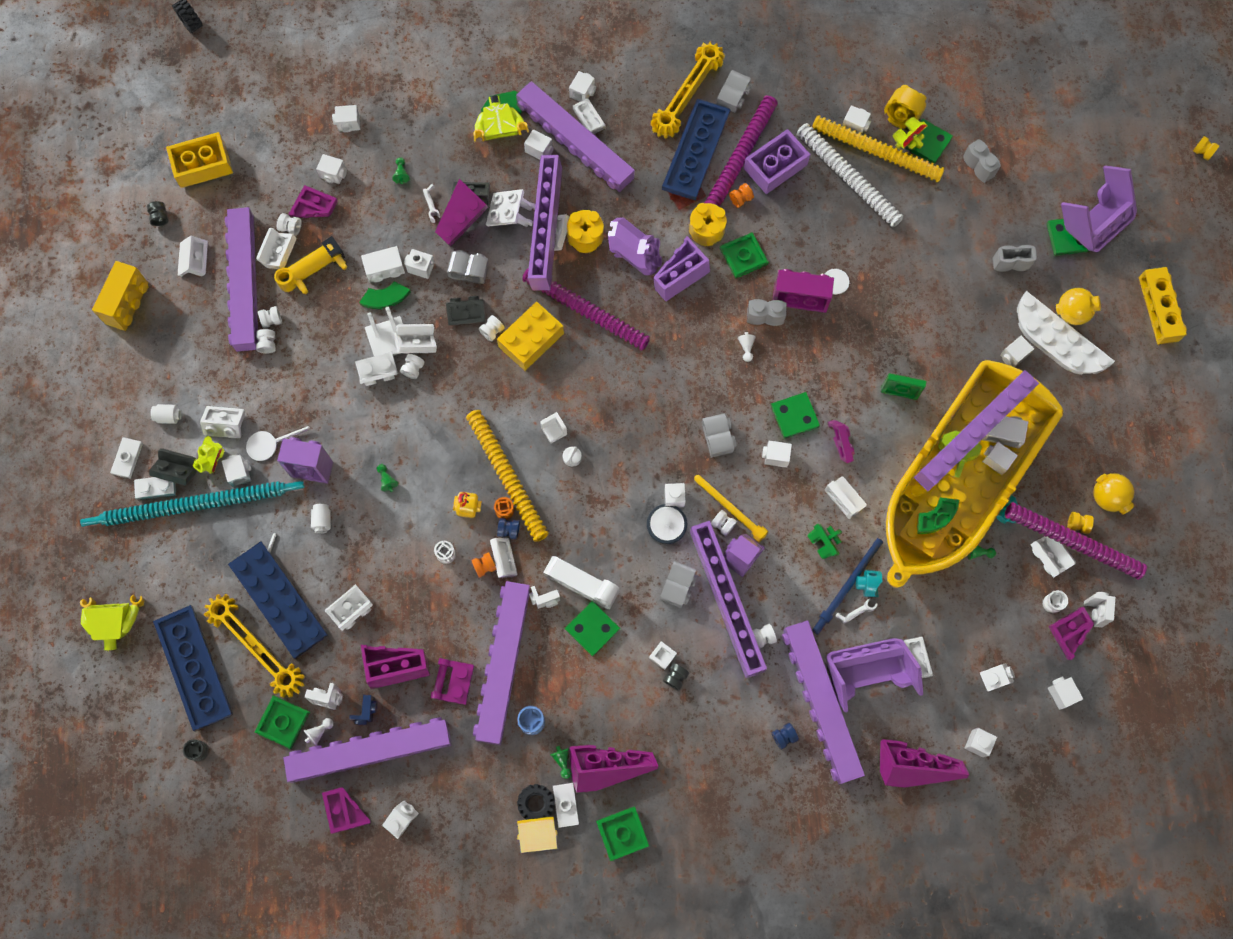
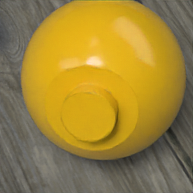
[1056,288,1101,325]
[1093,473,1134,515]

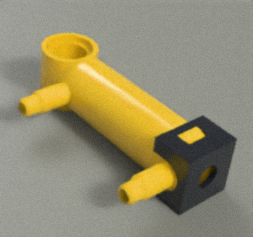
[274,236,347,294]

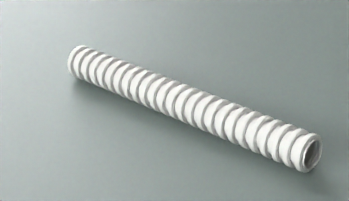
[797,123,903,227]

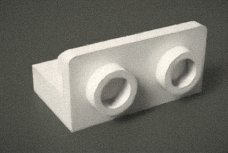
[355,352,398,386]
[200,406,245,438]
[1084,592,1115,628]
[305,683,343,710]

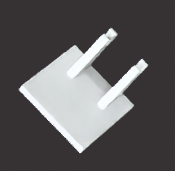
[486,189,536,227]
[365,307,403,356]

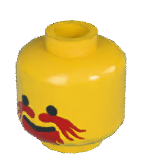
[453,492,482,518]

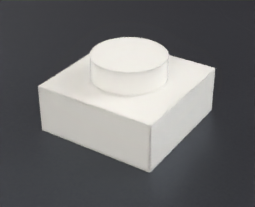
[649,641,677,670]

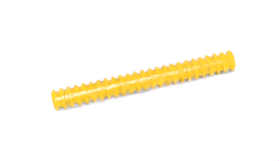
[812,115,944,183]
[466,410,549,542]

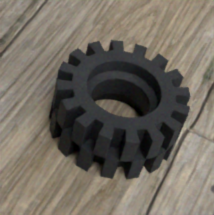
[172,0,203,33]
[517,784,555,820]

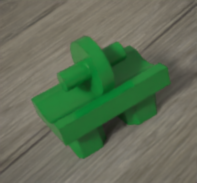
[807,523,842,559]

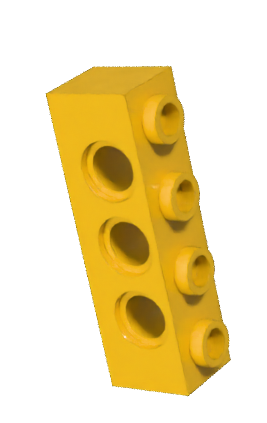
[1138,267,1187,345]

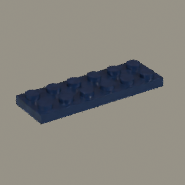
[662,99,730,201]
[228,541,328,659]
[153,605,233,732]

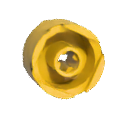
[884,85,927,129]
[689,203,727,246]
[567,210,604,253]

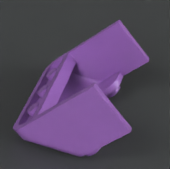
[1061,166,1137,252]
[827,638,923,712]

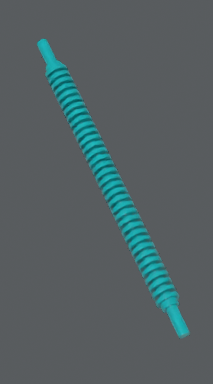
[80,481,305,527]

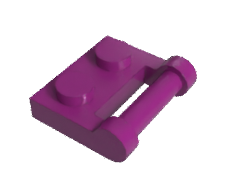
[430,658,474,705]

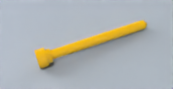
[694,475,769,543]

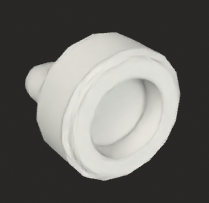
[563,446,582,467]

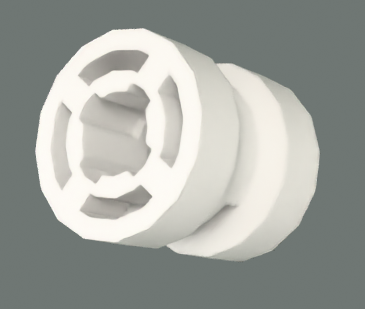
[277,213,302,236]
[258,306,282,329]
[479,315,505,342]
[256,329,276,354]
[400,354,425,379]
[711,510,738,537]
[434,541,456,564]
[1042,590,1068,613]
[752,624,777,649]

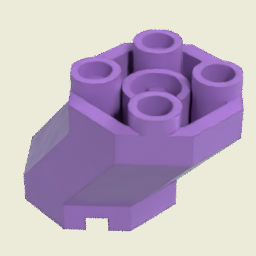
[608,218,662,275]

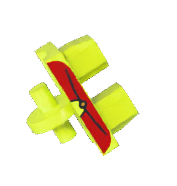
[892,117,927,150]
[193,436,224,474]

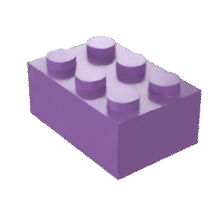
[744,129,811,194]
[277,437,333,483]

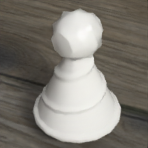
[738,332,756,362]
[304,718,333,746]

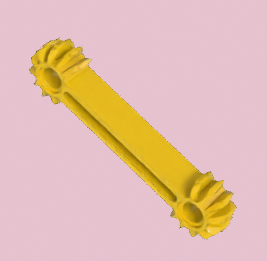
[651,41,725,139]
[204,594,305,698]

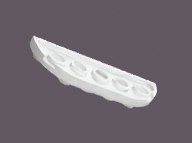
[1017,291,1115,375]

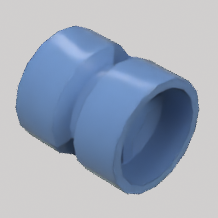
[517,706,545,735]

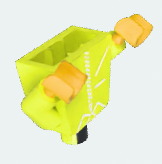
[473,95,529,142]
[80,595,145,651]

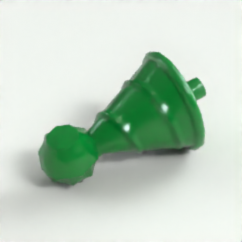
[392,157,410,184]
[376,464,399,492]
[967,545,996,560]
[550,746,572,779]

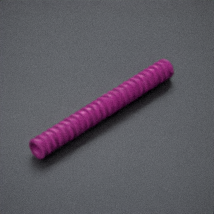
[704,95,778,207]
[522,268,650,351]
[1005,502,1147,580]

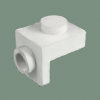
[529,586,560,609]
[980,664,1015,691]
[382,801,419,839]

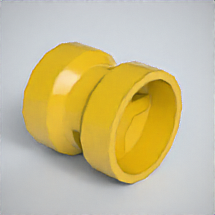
[1193,136,1220,161]
[1067,512,1094,535]

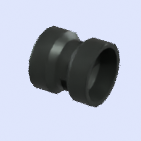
[147,201,168,226]
[663,663,690,691]
[183,739,209,761]

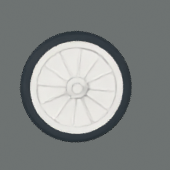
[647,504,688,544]

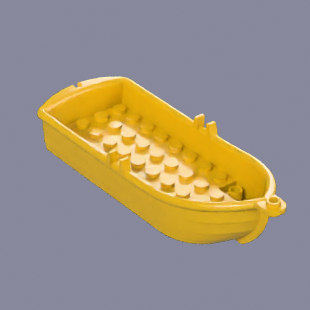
[886,360,1063,588]

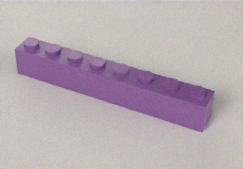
[516,81,635,192]
[528,155,562,291]
[225,207,258,352]
[914,370,1039,491]
[690,521,767,678]
[473,581,530,746]
[782,621,865,785]
[283,717,452,783]

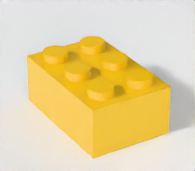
[166,132,233,188]
[92,261,148,331]
[497,301,564,371]

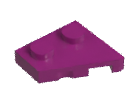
[289,185,338,218]
[827,420,855,463]
[1048,607,1094,660]
[322,787,370,834]

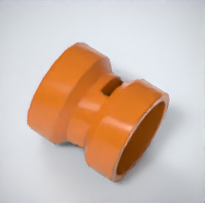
[729,183,754,208]
[494,497,515,520]
[471,552,497,578]

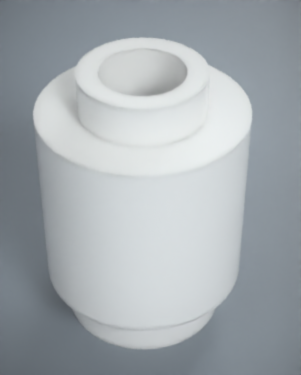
[151,404,182,424]
[311,504,331,534]

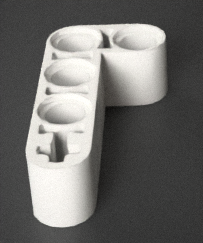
[543,556,619,609]

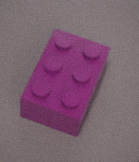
[772,269,834,313]

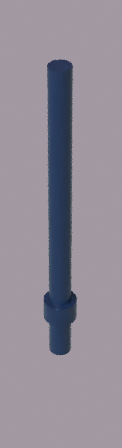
[812,538,883,635]

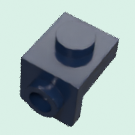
[349,695,377,725]

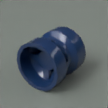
[497,518,520,540]
[771,723,799,750]

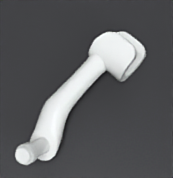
[423,184,440,223]
[835,599,877,623]

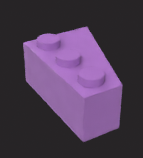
[654,236,710,301]
[724,534,765,577]

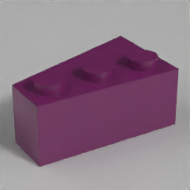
[435,179,488,247]
[361,645,430,689]

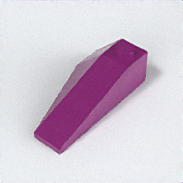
[880,739,969,787]
[569,745,658,793]

